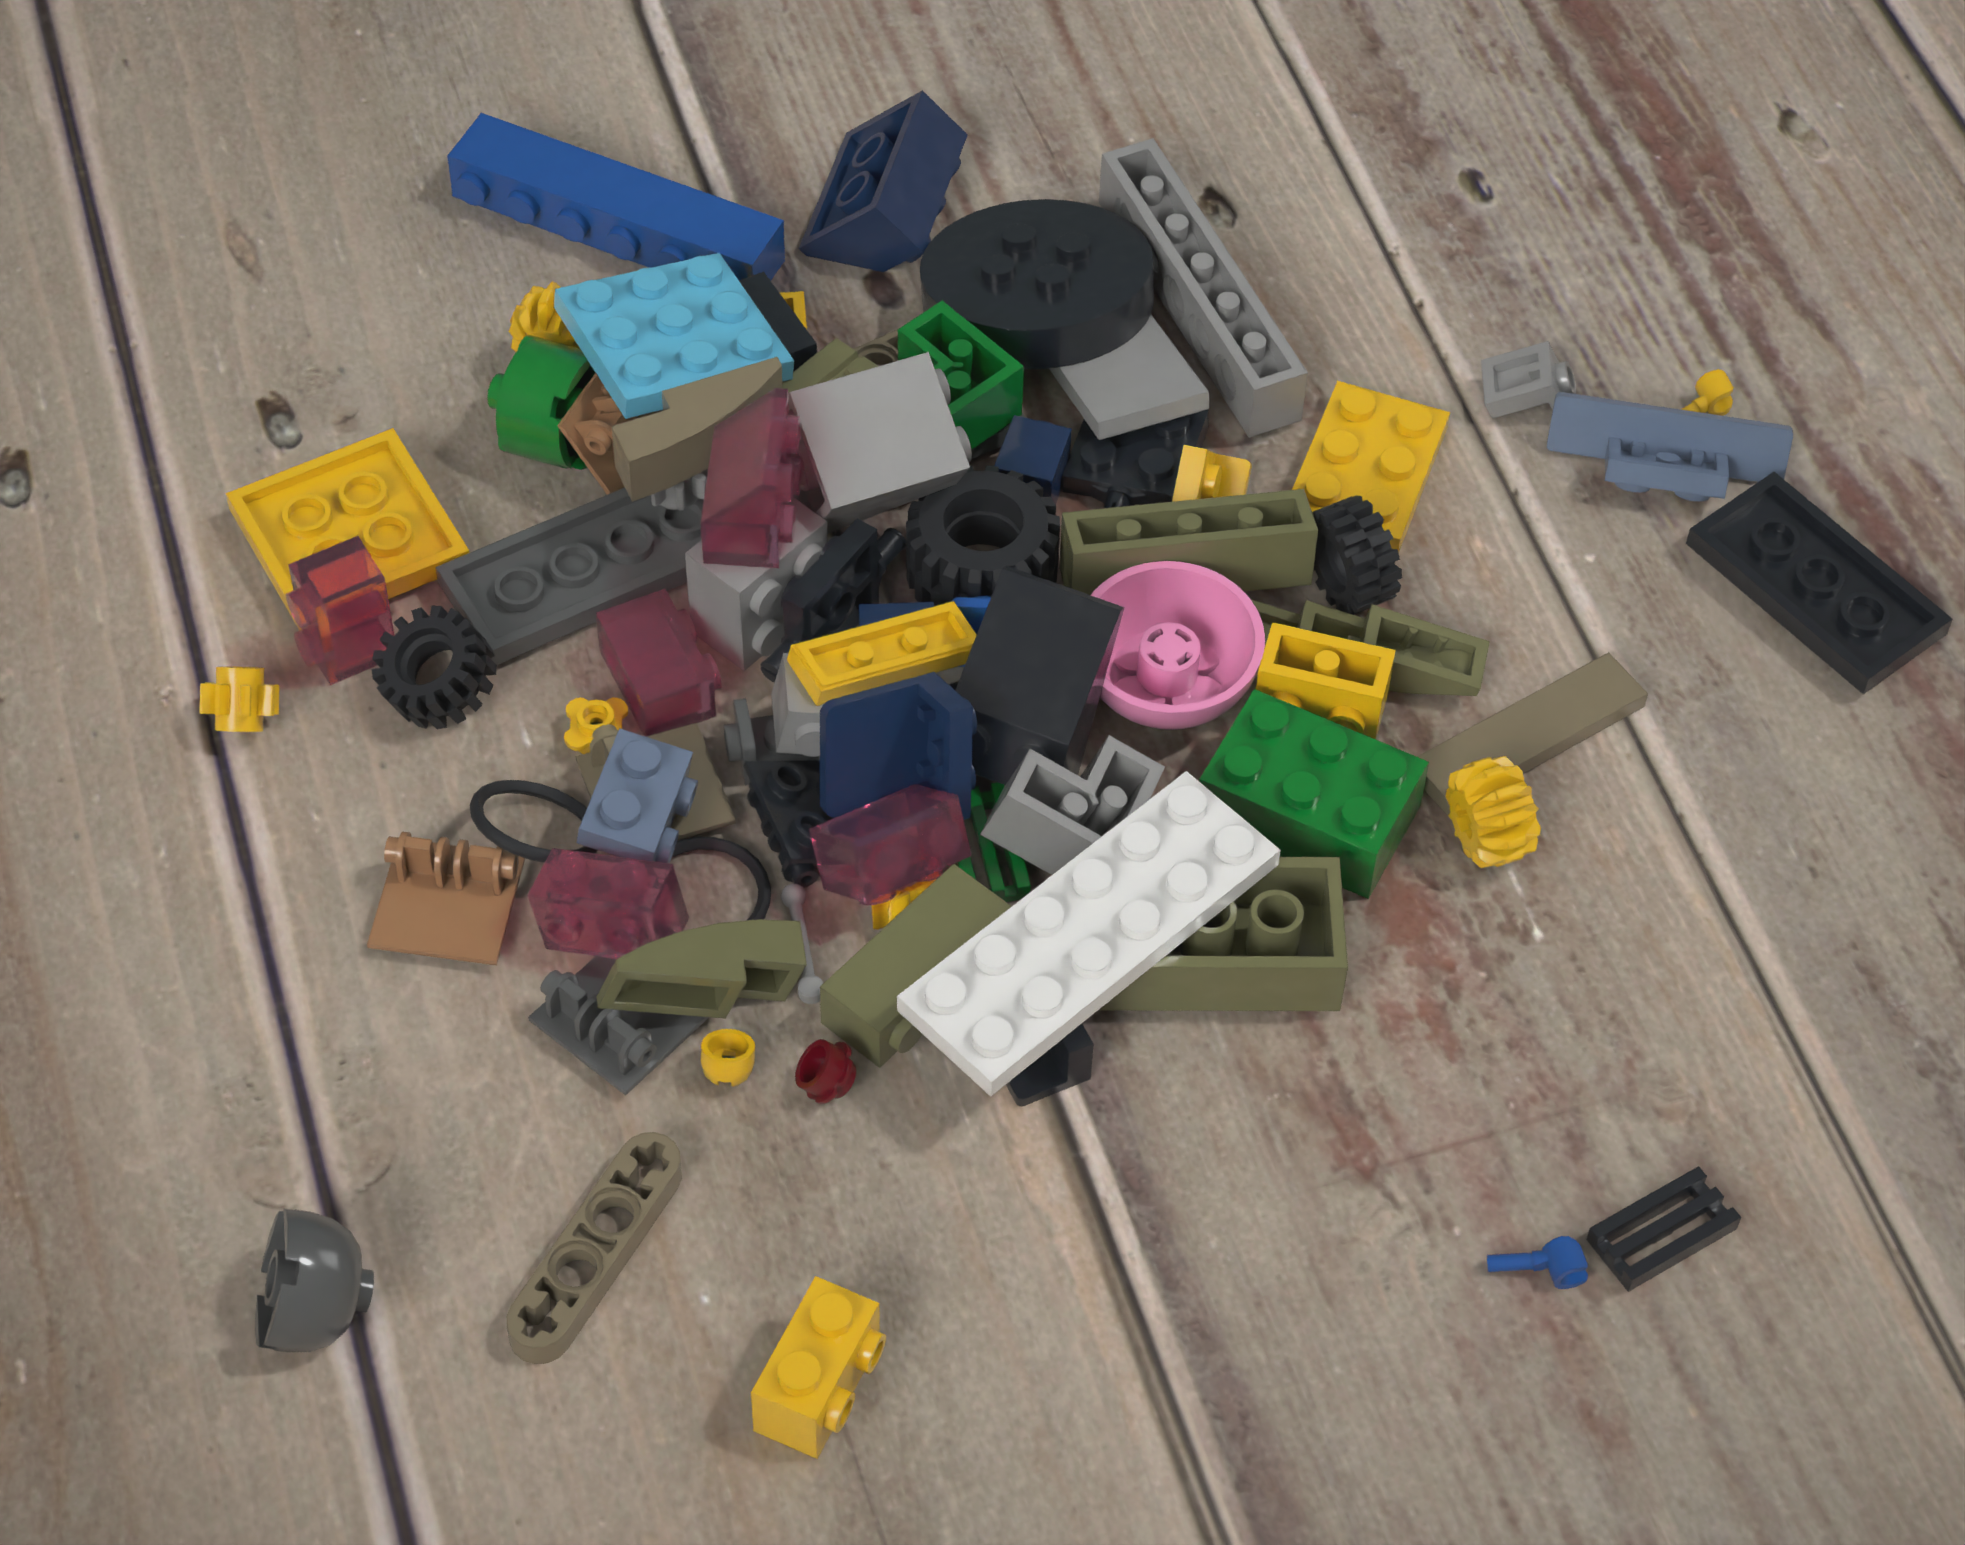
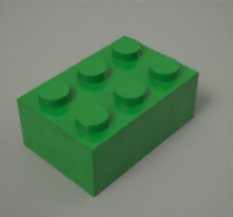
[1199,689,1429,899]

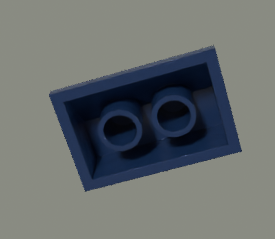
[798,90,968,272]

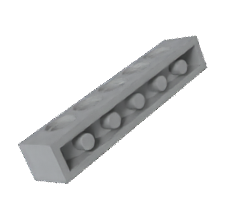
[1099,138,1308,438]

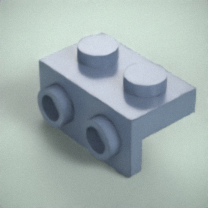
[577,728,698,886]

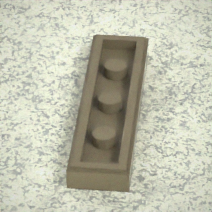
[1417,652,1648,816]

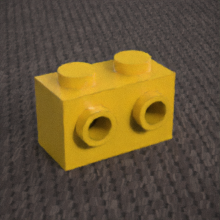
[1256,622,1396,739]
[751,1276,886,1459]

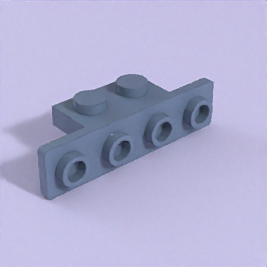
[1547,392,1793,502]

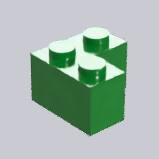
[898,300,1024,450]

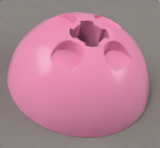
[1091,561,1265,730]

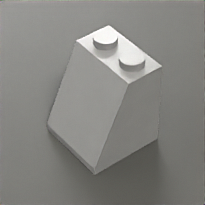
[767,352,972,534]

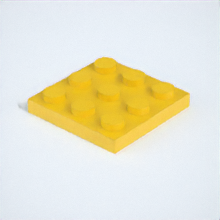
[226,428,470,634]

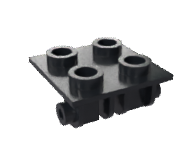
[743,760,901,888]

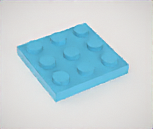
[554,253,794,419]

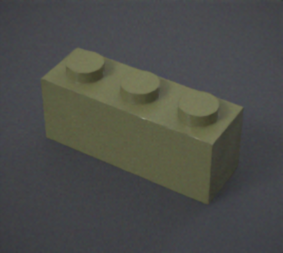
[820,864,1012,1068]

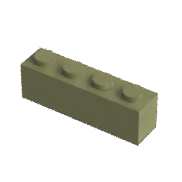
[1059,489,1318,595]

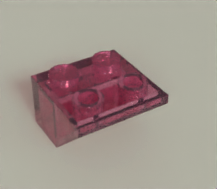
[701,388,802,568]

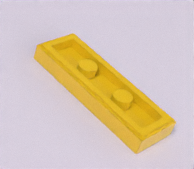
[787,601,977,706]

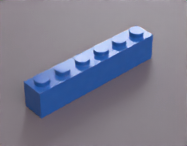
[447,113,785,281]

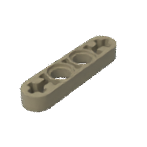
[506,1132,682,1364]

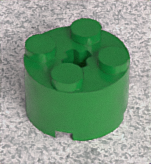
[487,335,595,470]

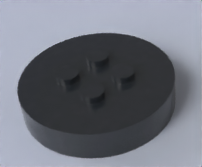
[920,199,1154,369]

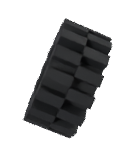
[1312,495,1402,615]
[371,605,497,729]

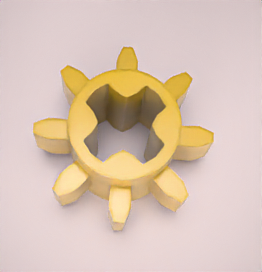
[199,666,279,732]

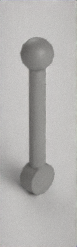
[781,883,823,1004]

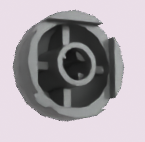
[255,1208,374,1352]

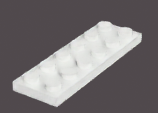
[897,771,1281,1096]

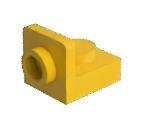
[1172,445,1252,502]

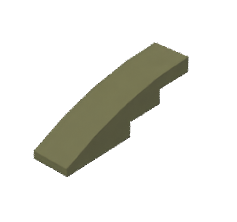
[1251,599,1490,696]

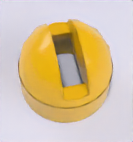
[701,1029,755,1087]

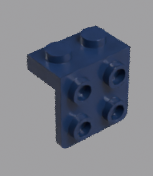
[820,672,977,825]

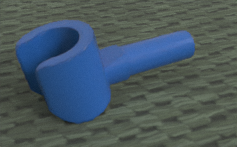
[1487,1236,1588,1289]

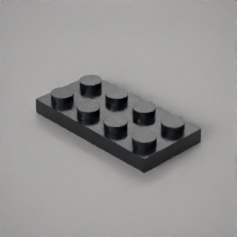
[1686,472,1953,694]

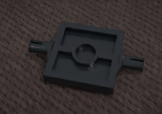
[1062,409,1209,509]
[760,518,907,683]

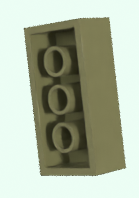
[1099,857,1348,1011]

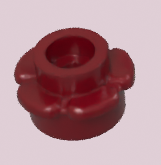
[795,1039,857,1104]

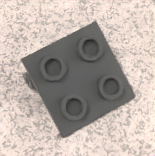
[528,933,709,1096]

